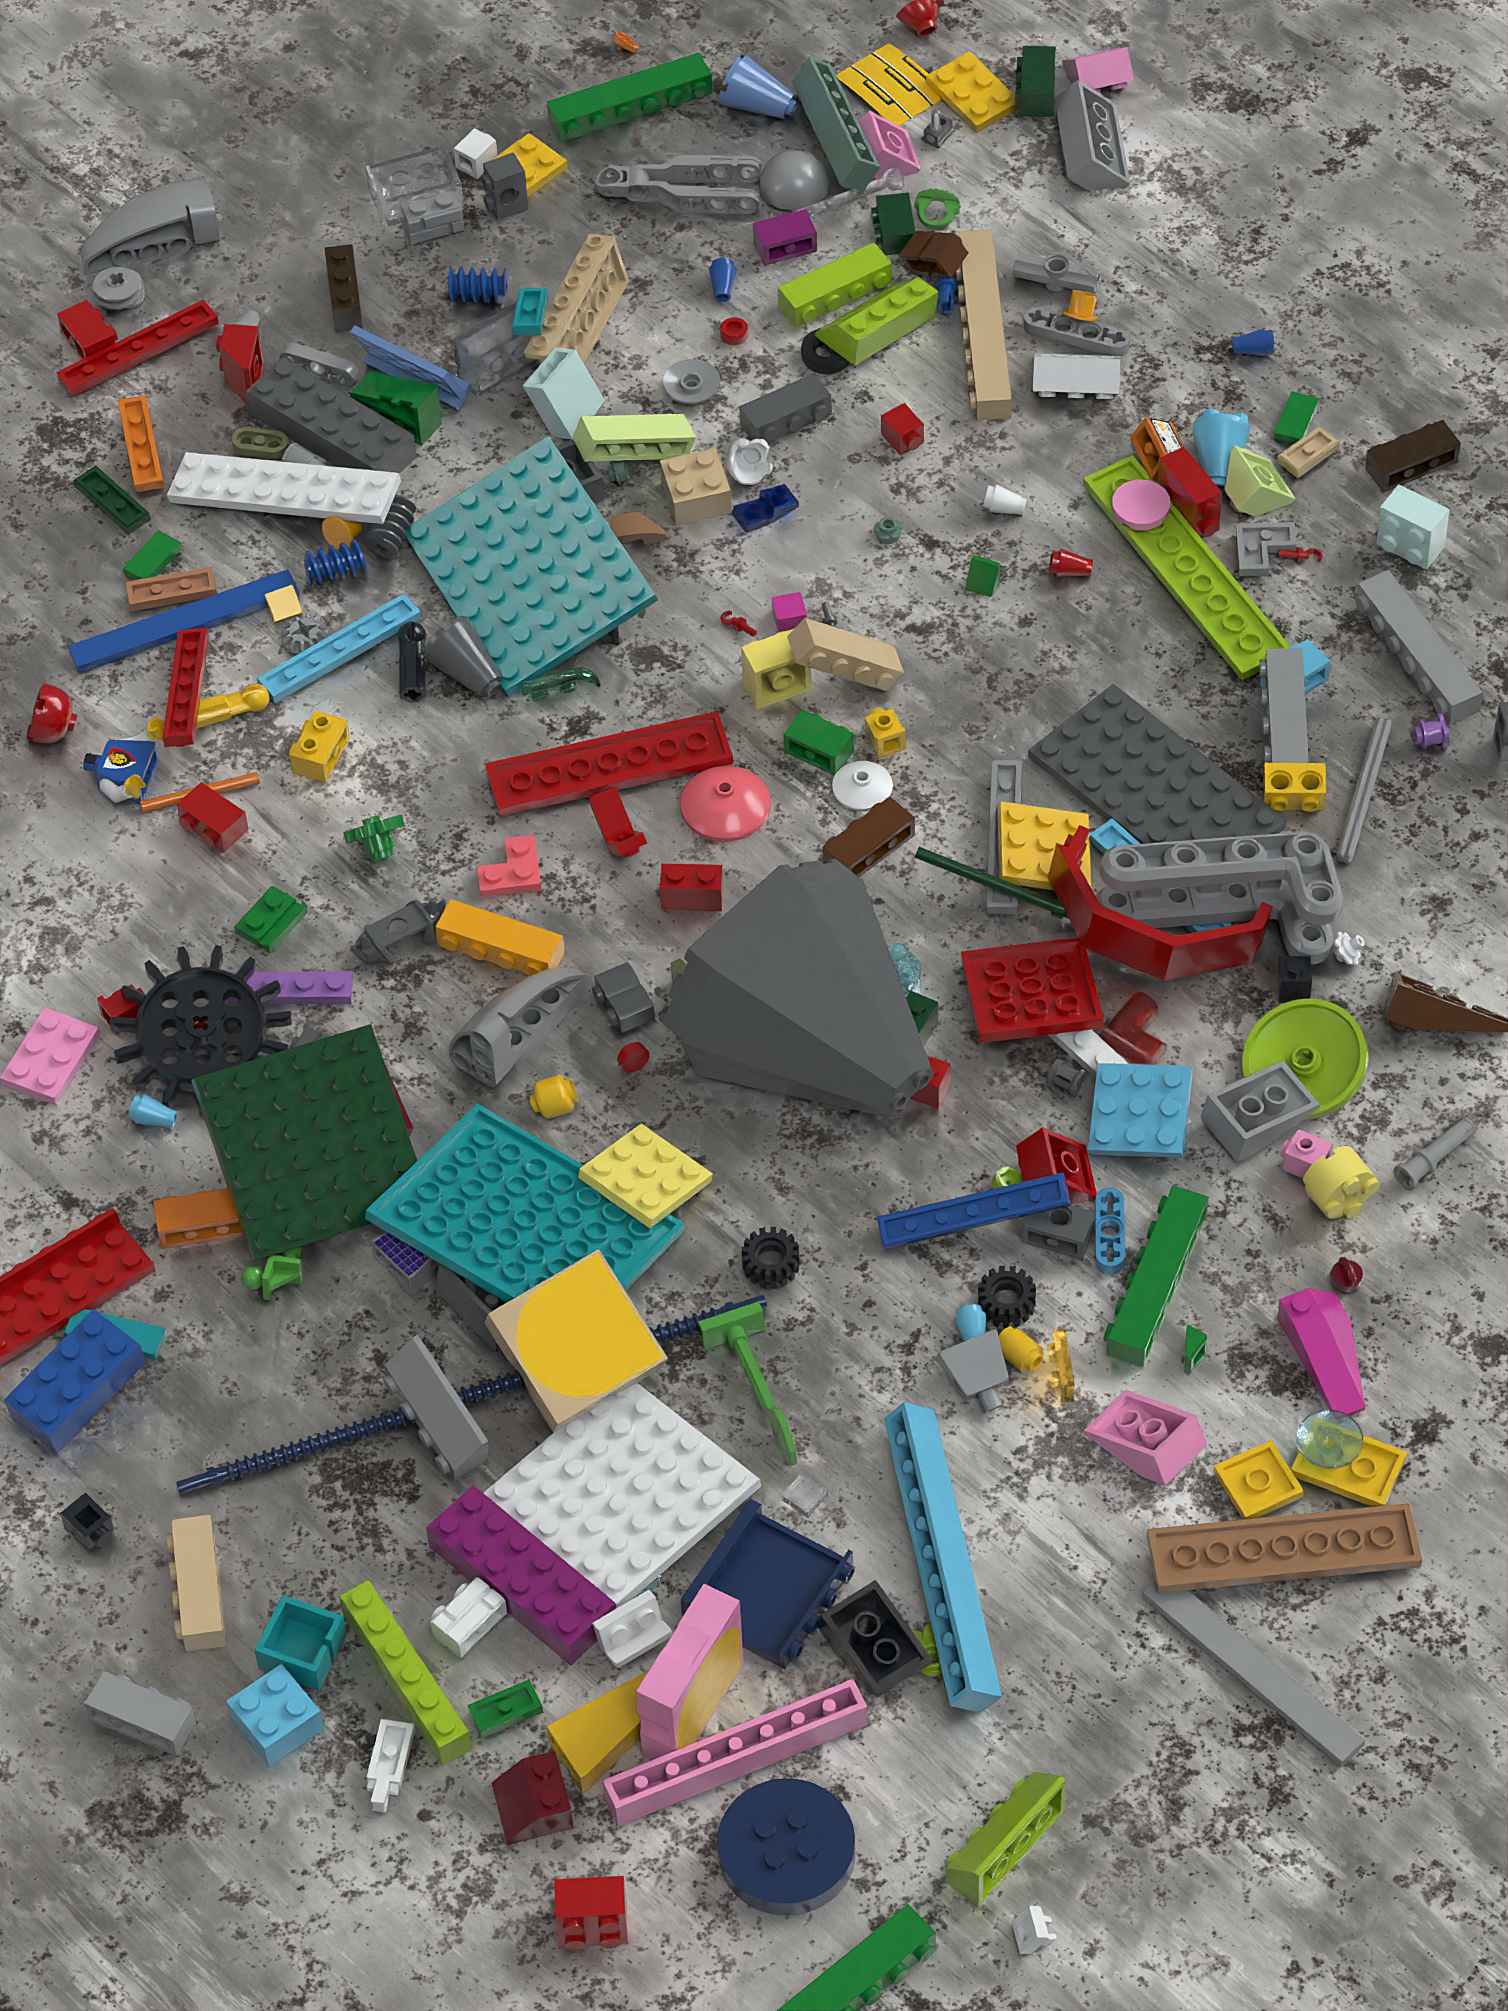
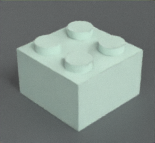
[1376,484,1449,569]

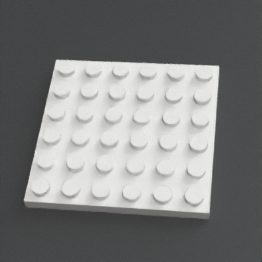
[484,1383,761,1609]

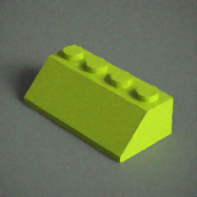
[815,277,938,366]
[945,1772,1066,1907]

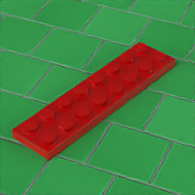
[485,711,733,817]

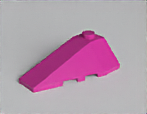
[1277,1288,1365,1421]

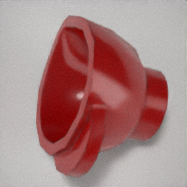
[896,0,944,37]

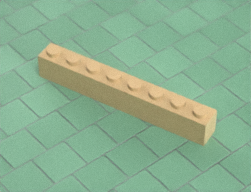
[956,229,1011,420]

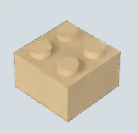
[660,448,732,526]

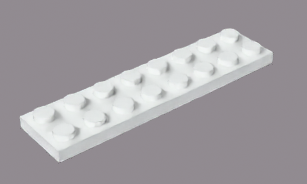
[167,452,401,524]

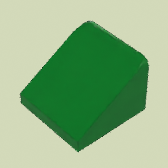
[966,555,1000,597]
[1184,1325,1208,1375]

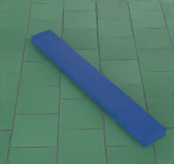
[68,569,299,673]

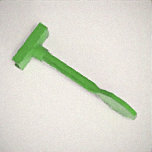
[698,1301,797,1466]

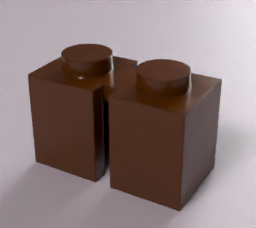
[899,230,969,278]

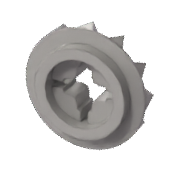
[281,614,328,654]

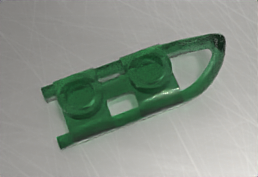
[521,667,601,702]

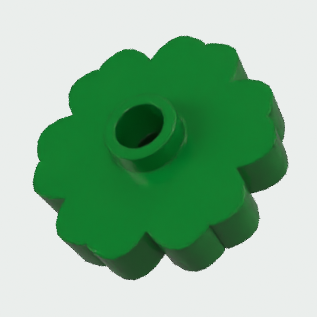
[343,814,405,862]

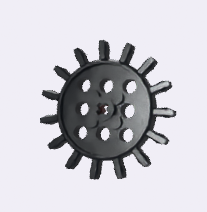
[110,945,292,1115]

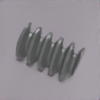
[365,494,417,560]

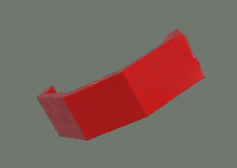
[1048,825,1273,981]

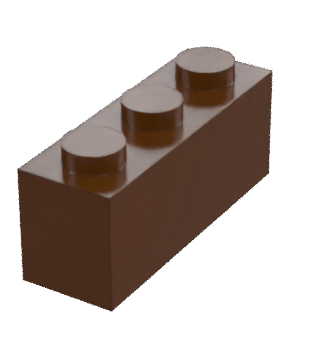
[823,796,915,877]

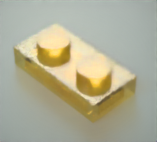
[1047,1329,1074,1403]

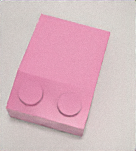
[1084,1390,1207,1486]

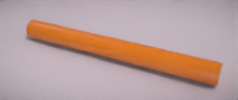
[140,772,260,813]

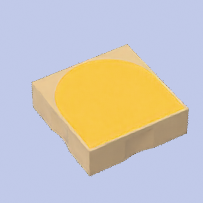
[484,1249,668,1433]

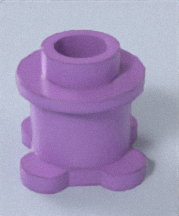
[1413,713,1449,750]

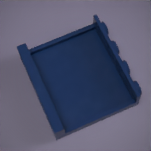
[681,1499,856,1670]

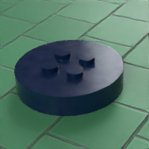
[717,1778,855,1916]

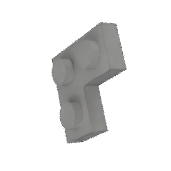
[1236,522,1297,576]

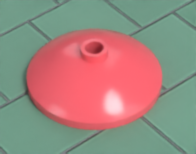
[680,766,771,842]

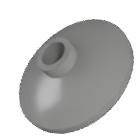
[663,359,720,404]

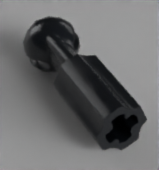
[397,622,427,703]

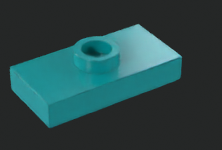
[511,288,549,335]

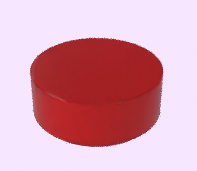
[720,317,748,345]
[617,1042,650,1073]

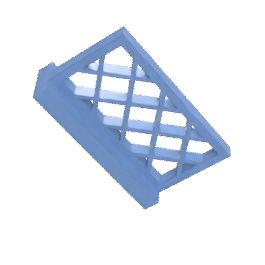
[350,325,473,411]

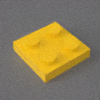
[492,133,568,197]
[1213,1440,1304,1519]

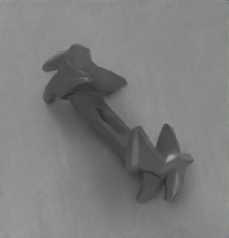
[351,898,446,964]

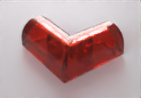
[1099,991,1167,1065]

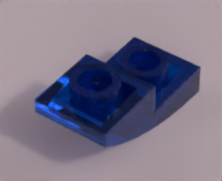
[732,484,799,533]

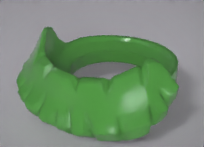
[914,188,961,230]

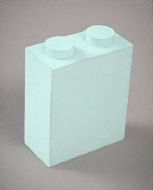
[523,347,605,440]

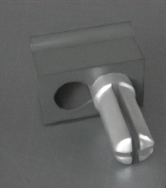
[921,109,955,149]

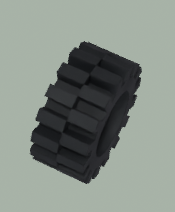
[742,1227,800,1289]
[978,1265,1036,1328]

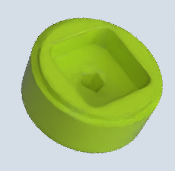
[992,1167,1023,1189]

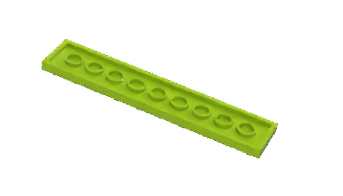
[1083,455,1290,680]

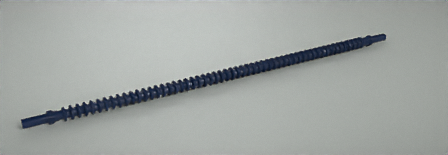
[176,1295,767,1494]

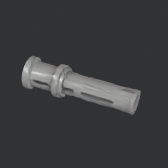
[1393,1116,1476,1190]

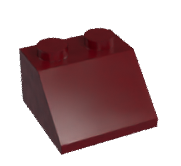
[491,1751,574,1845]

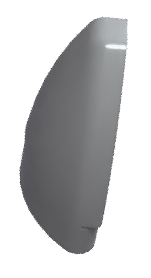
[81,176,220,275]
[449,967,590,1087]

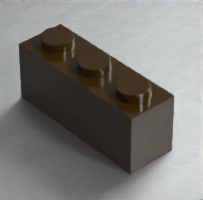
[324,244,363,333]
[1365,420,1461,493]

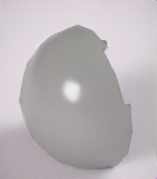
[759,150,830,212]

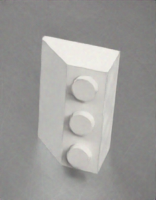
[1033,353,1121,399]

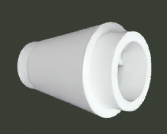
[982,484,1027,515]

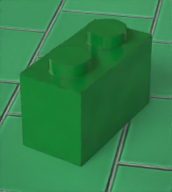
[783,710,854,776]

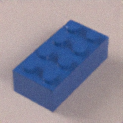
[4,1309,147,1453]

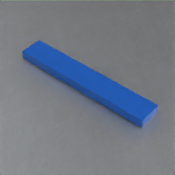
[877,1173,1071,1249]

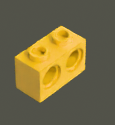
[1263,763,1326,812]

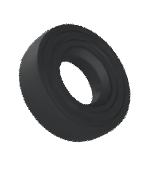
[801,328,850,374]

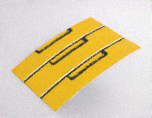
[836,43,943,126]

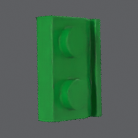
[234,886,308,954]

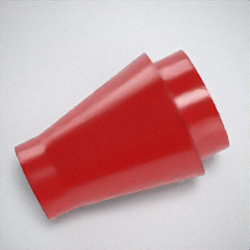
[1049,548,1093,577]

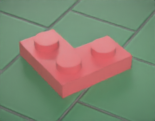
[477,835,542,898]

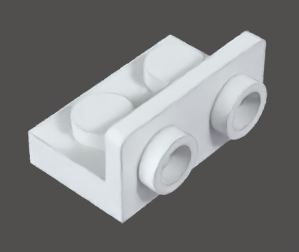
[592,1590,673,1668]

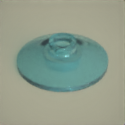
[1297,1409,1363,1469]

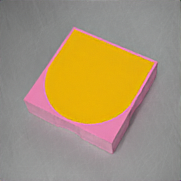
[636,1584,744,1760]

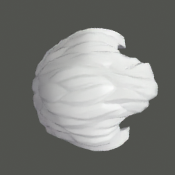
[726,438,773,485]

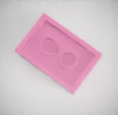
[0,1007,100,1105]

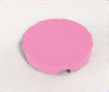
[1112,480,1170,530]

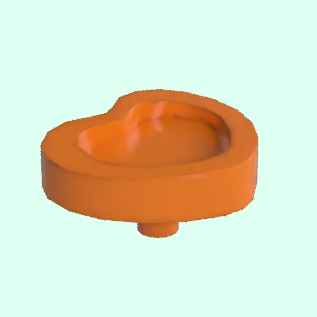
[613,31,639,53]

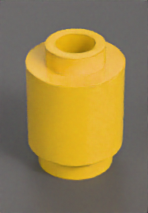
[999,1326,1043,1373]

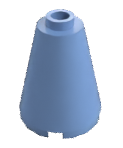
[718,53,798,119]

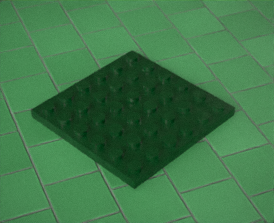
[191,1024,417,1262]

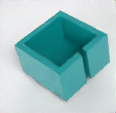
[254,1595,347,1691]

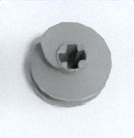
[93,267,145,310]

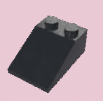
[818,1580,933,1698]

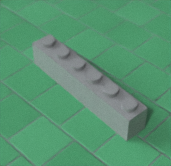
[1355,570,1483,724]

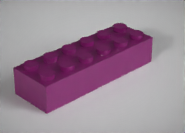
[426,1485,616,1665]

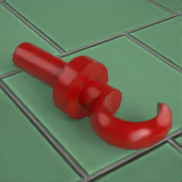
[1277,547,1323,562]
[720,610,757,637]

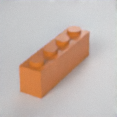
[153,1188,244,1249]

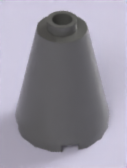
[423,616,502,697]

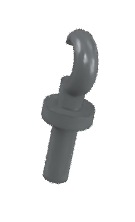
[822,602,837,628]

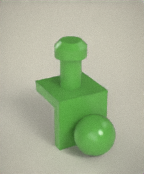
[241,1247,303,1300]

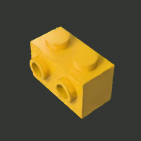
[289,710,350,783]

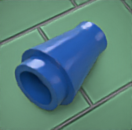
[709,258,737,302]
[1233,328,1275,356]

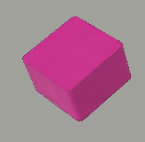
[772,592,807,632]

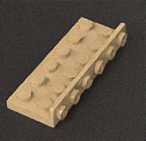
[524,234,629,365]

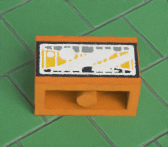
[1130,417,1184,480]

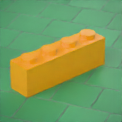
[435,899,565,976]

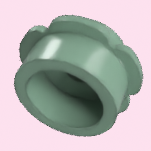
[608,460,630,486]
[874,517,903,544]

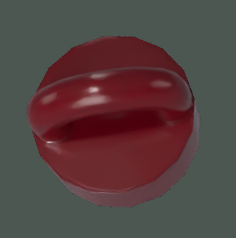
[1330,1257,1363,1293]

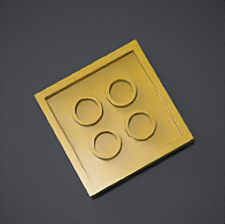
[997,801,1091,890]

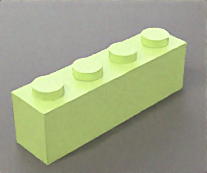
[573,414,696,462]

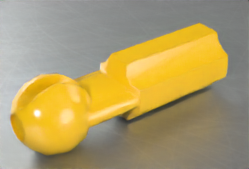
[196,683,270,729]

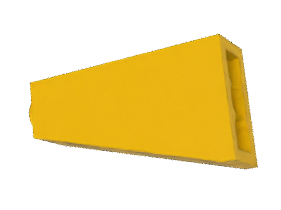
[546,1669,650,1793]

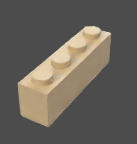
[787,618,904,691]
[166,1514,226,1652]

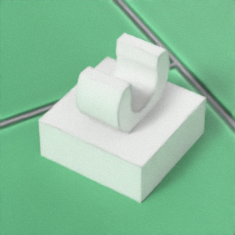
[1012,1906,1057,1954]

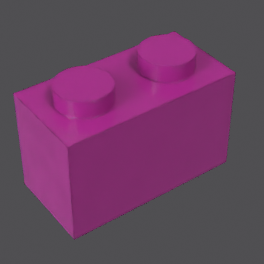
[753,209,817,266]

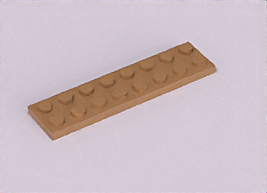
[1147,1503,1422,1593]

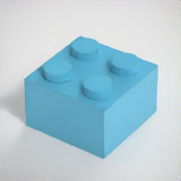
[226,1664,324,1767]

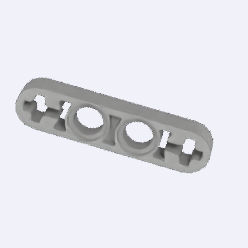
[1024,307,1130,356]

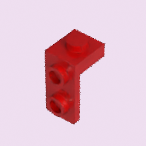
[588,787,648,858]

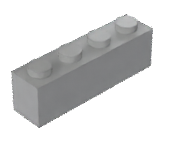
[1259,648,1309,763]

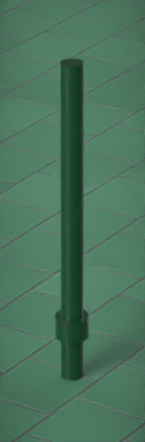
[914,847,1069,919]

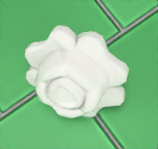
[1332,931,1364,966]

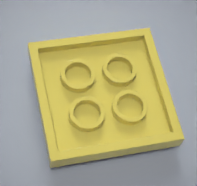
[578,1123,713,1228]

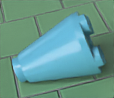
[1193,409,1250,494]

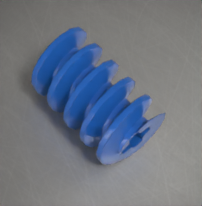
[448,266,508,304]
[304,540,367,588]

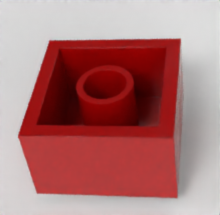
[554,1876,628,1950]

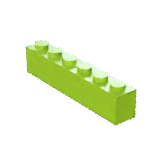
[339,1580,472,1767]

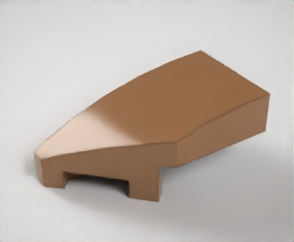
[610,511,669,545]

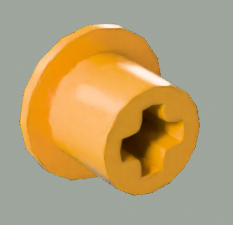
[1062,290,1098,322]
[322,516,362,550]

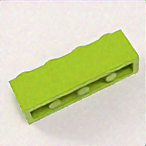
[778,242,892,327]

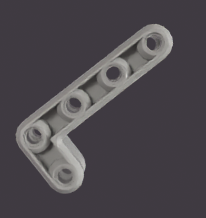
[1096,832,1343,965]

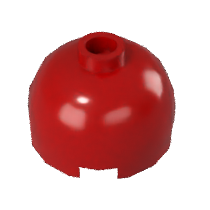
[26,683,77,744]

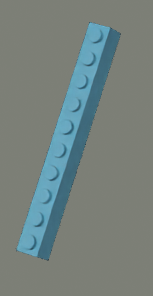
[884,1402,1002,1713]

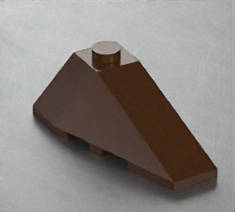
[1383,972,1508,1032]

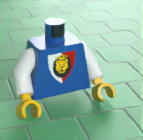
[83,717,164,804]

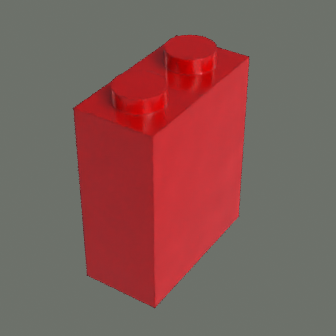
[1158,446,1222,539]

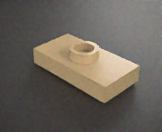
[1277,426,1340,478]

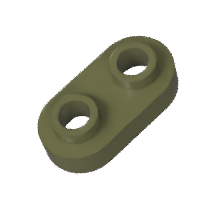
[231,426,289,460]

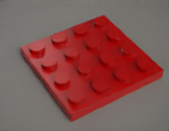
[961,937,1104,1043]

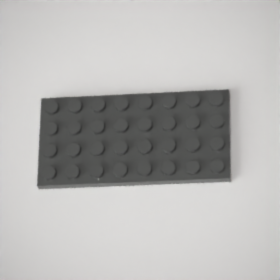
[1028,684,1287,844]

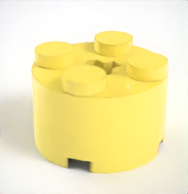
[1303,1146,1380,1219]

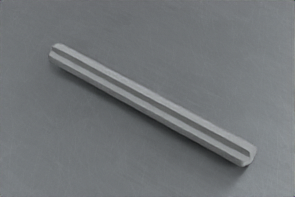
[1336,717,1392,864]

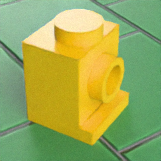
[865,708,906,758]

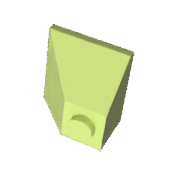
[1225,446,1296,517]

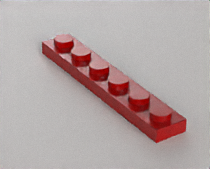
[56,299,219,397]
[162,627,209,747]

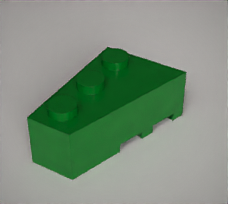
[350,371,442,446]

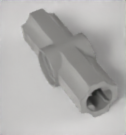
[1012,253,1101,293]

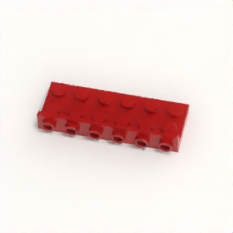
[0,1208,156,1366]

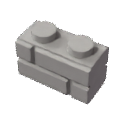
[401,191,464,245]

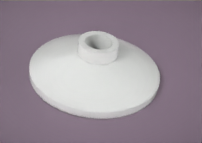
[832,761,893,811]

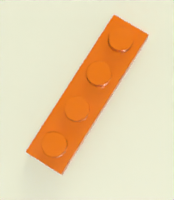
[118,395,164,493]

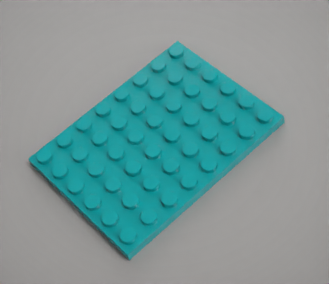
[406,436,658,696]
[365,1104,685,1302]

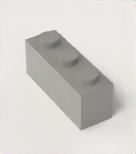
[84,1671,196,1756]

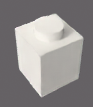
[454,128,498,179]

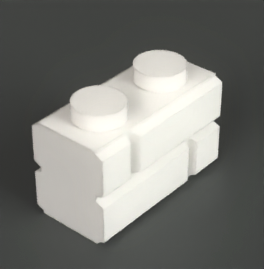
[430,1577,507,1658]

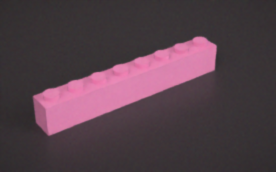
[603,1679,868,1827]

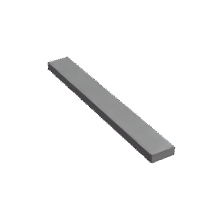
[1142,1581,1365,1767]

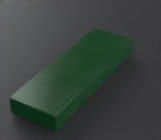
[73,465,151,535]

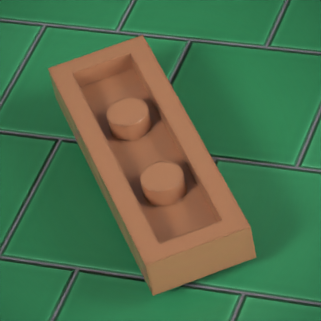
[125,567,217,612]

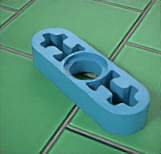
[1095,1188,1125,1275]

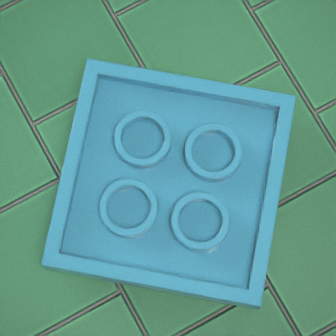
[1088,1063,1193,1158]

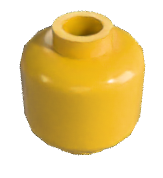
[530,1074,578,1119]

